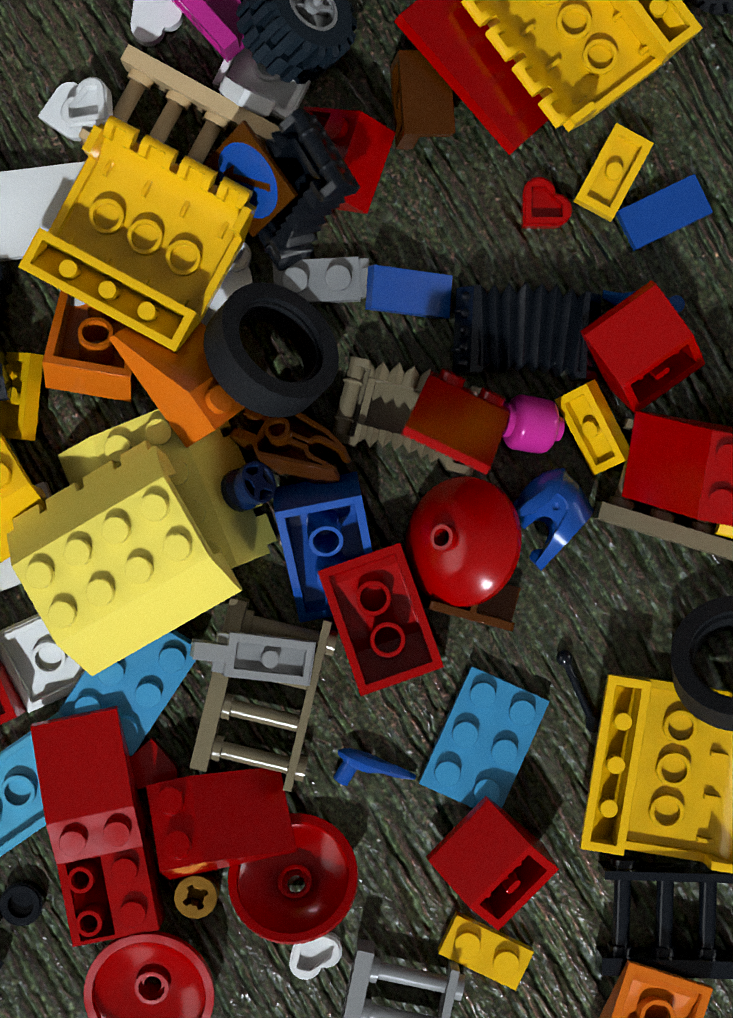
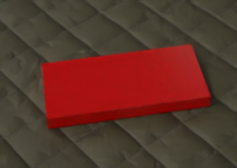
[394,0,549,155]

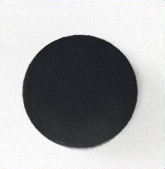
[0,880,45,926]

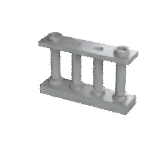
[341,938,465,1018]

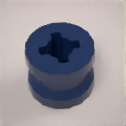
[221,461,276,512]

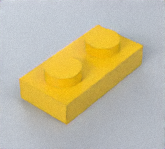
[573,123,654,222]
[0,352,44,441]
[555,379,630,476]
[438,911,534,991]

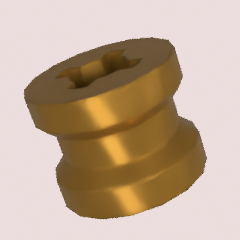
[174,871,220,919]

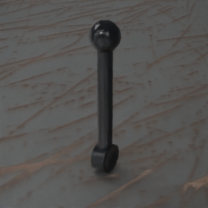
[556,650,600,733]

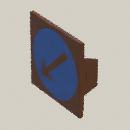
[204,120,298,237]

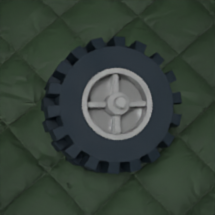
[236,0,357,84]

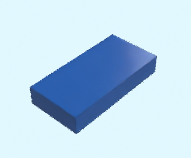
[616,174,713,252]
[365,265,452,319]

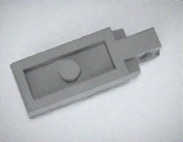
[273,257,391,304]
[190,630,316,686]

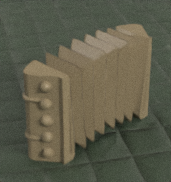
[331,356,481,477]

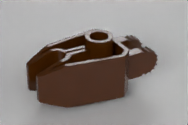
[230,408,351,484]

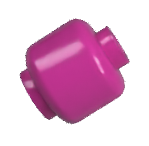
[502,394,565,454]

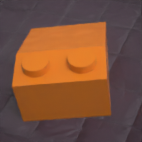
[42,290,137,402]
[109,322,245,448]
[599,960,713,1018]

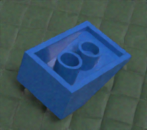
[273,471,373,623]

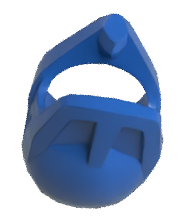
[512,468,594,571]

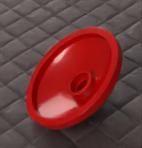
[405,476,522,607]
[228,813,359,945]
[83,931,215,1018]

